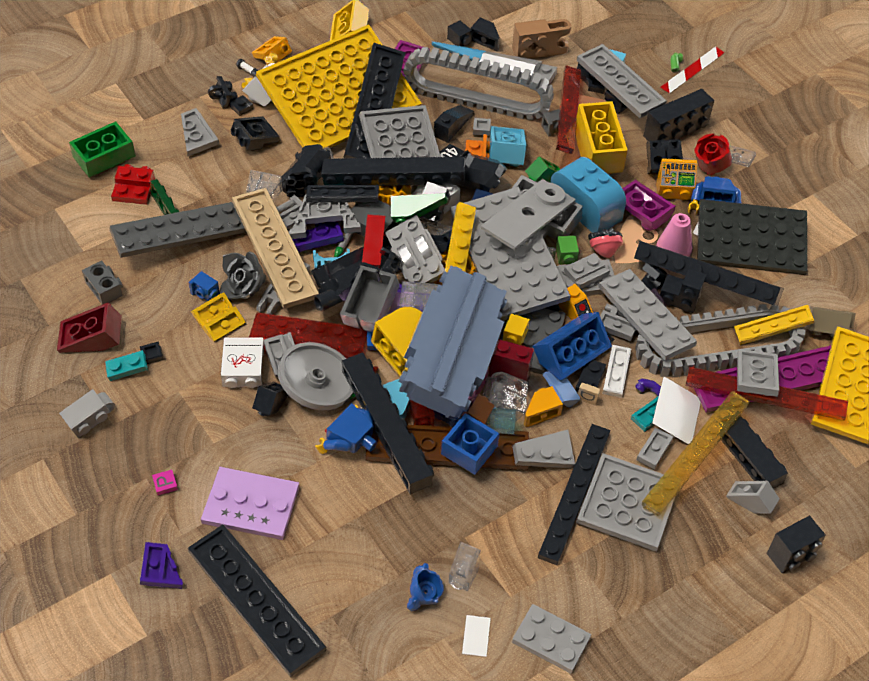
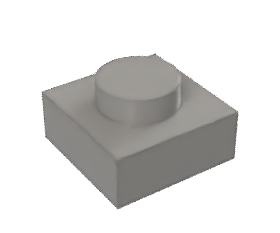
[473,118,491,136]

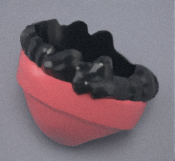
[588,227,623,258]

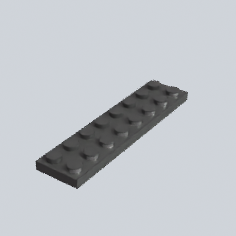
[110,202,246,258]

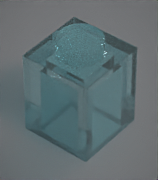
[487,407,517,434]

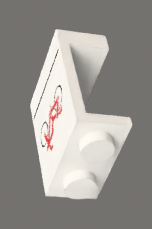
[221,338,264,388]

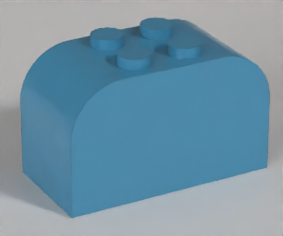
[551,157,626,233]

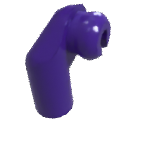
[635,378,661,396]

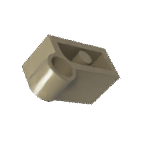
[807,306,856,337]

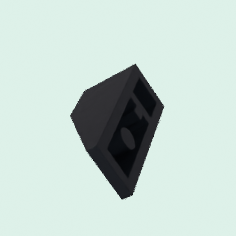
[434,105,474,143]

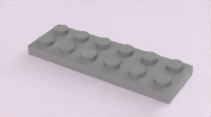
[577,44,667,118]
[599,269,697,361]

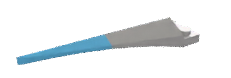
[432,41,557,90]

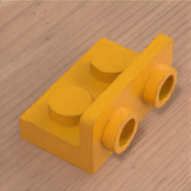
[252,36,292,65]

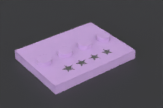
[201,467,300,540]

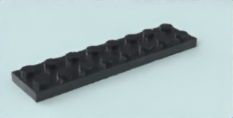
[343,43,406,158]
[188,524,326,677]

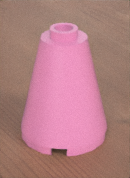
[656,213,692,256]

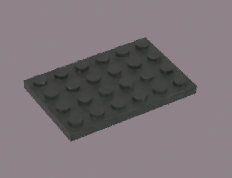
[697,199,807,275]

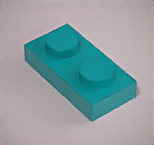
[105,350,148,381]

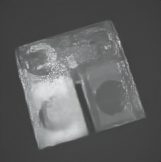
[483,372,528,422]

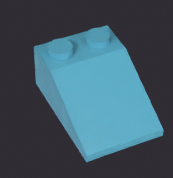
[489,126,526,166]

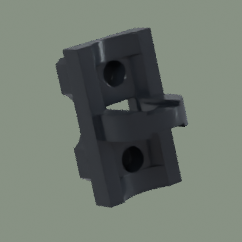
[208,76,238,108]

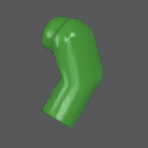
[670,53,683,72]

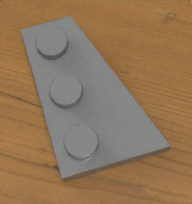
[181,108,219,156]
[513,430,575,468]

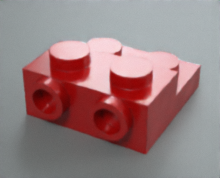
[111,164,155,205]

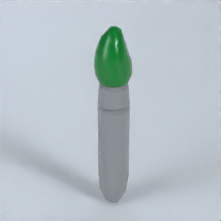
[334,233,354,257]

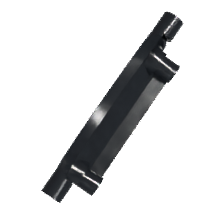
[311,230,452,312]

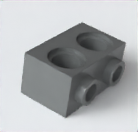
[82,261,123,305]

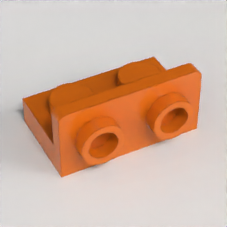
[465,134,490,158]

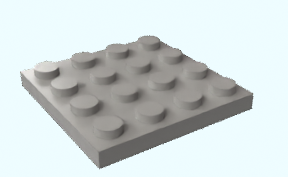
[359,105,441,158]
[576,453,681,552]

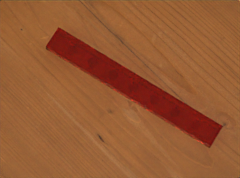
[556,65,581,154]
[685,367,848,421]

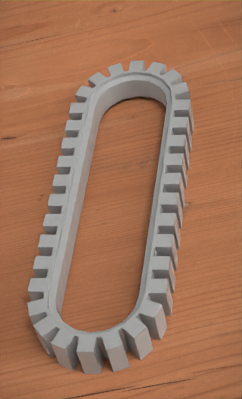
[403,47,554,120]
[635,304,805,377]

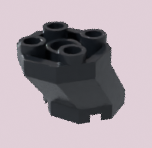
[281,144,331,198]
[458,150,507,192]

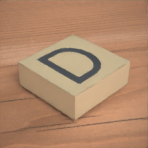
[578,383,600,405]

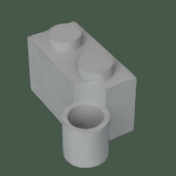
[59,389,115,438]

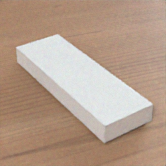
[602,345,631,398]

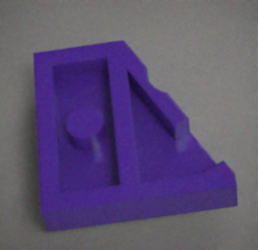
[140,542,183,589]

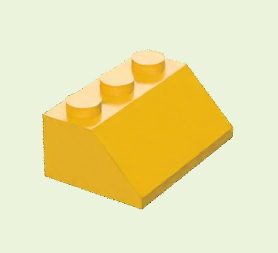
[330,0,369,41]

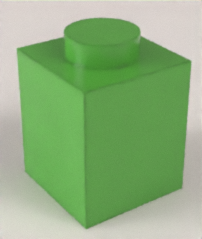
[556,235,579,265]

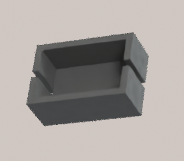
[340,265,400,332]

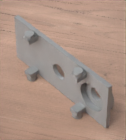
[480,179,576,250]

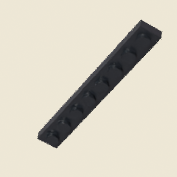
[538,424,611,565]

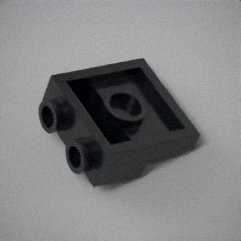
[231,116,280,151]

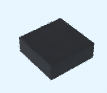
[139,341,164,364]

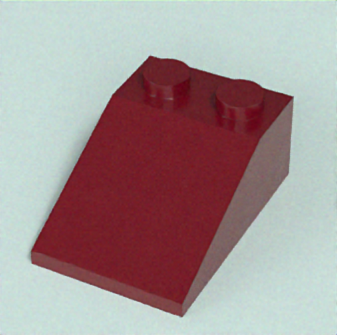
[57,303,122,353]

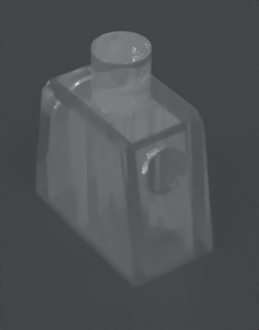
[246,170,283,203]

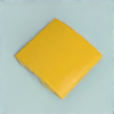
[191,292,246,342]

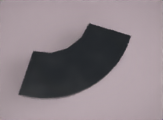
[575,63,605,94]

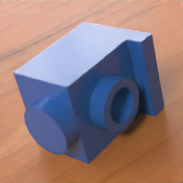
[188,271,220,301]

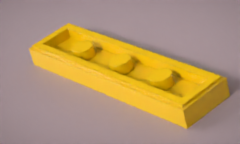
[734,305,814,345]

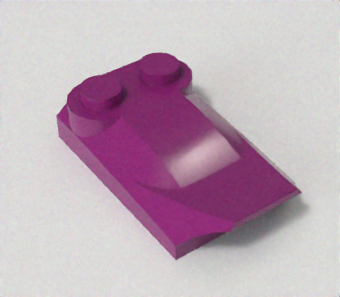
[622,180,676,230]

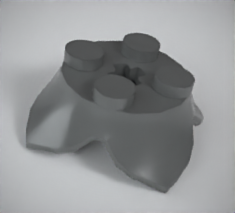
[220,251,266,300]

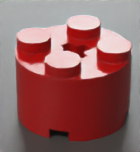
[694,133,732,175]

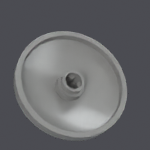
[278,342,353,410]

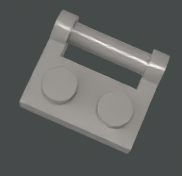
[276,195,302,231]

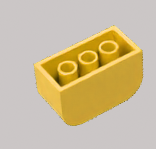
[576,101,628,174]
[371,307,422,377]

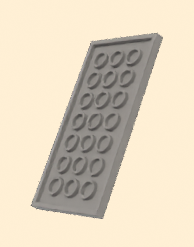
[450,187,570,321]

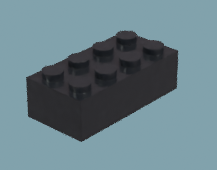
[643,88,715,141]

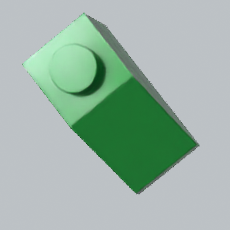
[525,156,560,183]

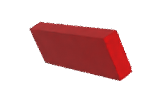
[362,214,386,268]

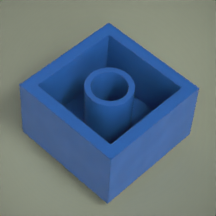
[441,413,499,475]

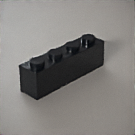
[716,413,788,489]

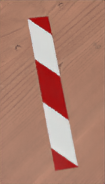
[660,47,725,93]

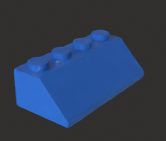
[533,312,612,380]

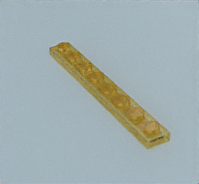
[641,391,749,517]

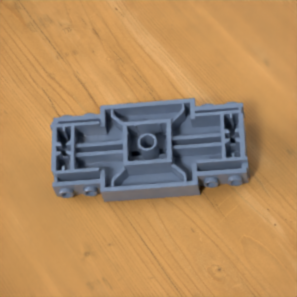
[398,266,507,418]

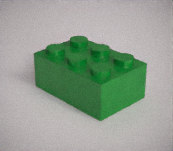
[69,121,136,178]

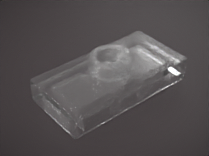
[730,145,756,167]

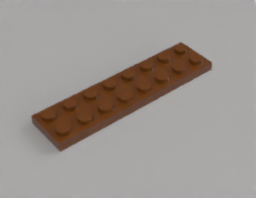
[365,425,529,470]

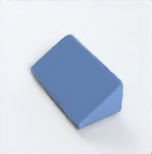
[543,371,580,408]

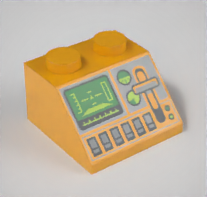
[656,159,697,200]

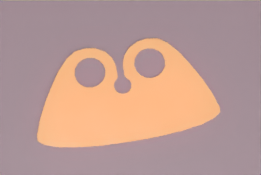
[614,214,658,263]

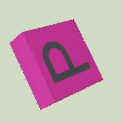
[152,470,178,496]

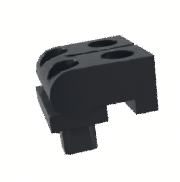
[646,140,683,174]

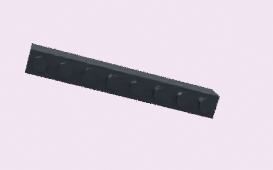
[321,157,466,186]
[634,241,784,306]
[342,353,434,494]

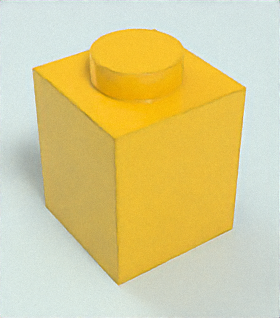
[503,314,529,345]

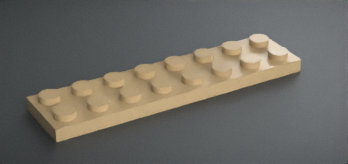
[232,188,319,309]

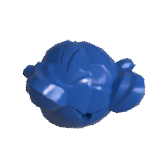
[407,563,444,611]

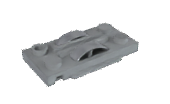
[385,215,445,291]

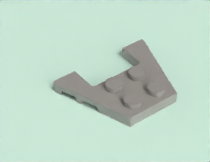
[289,195,361,239]

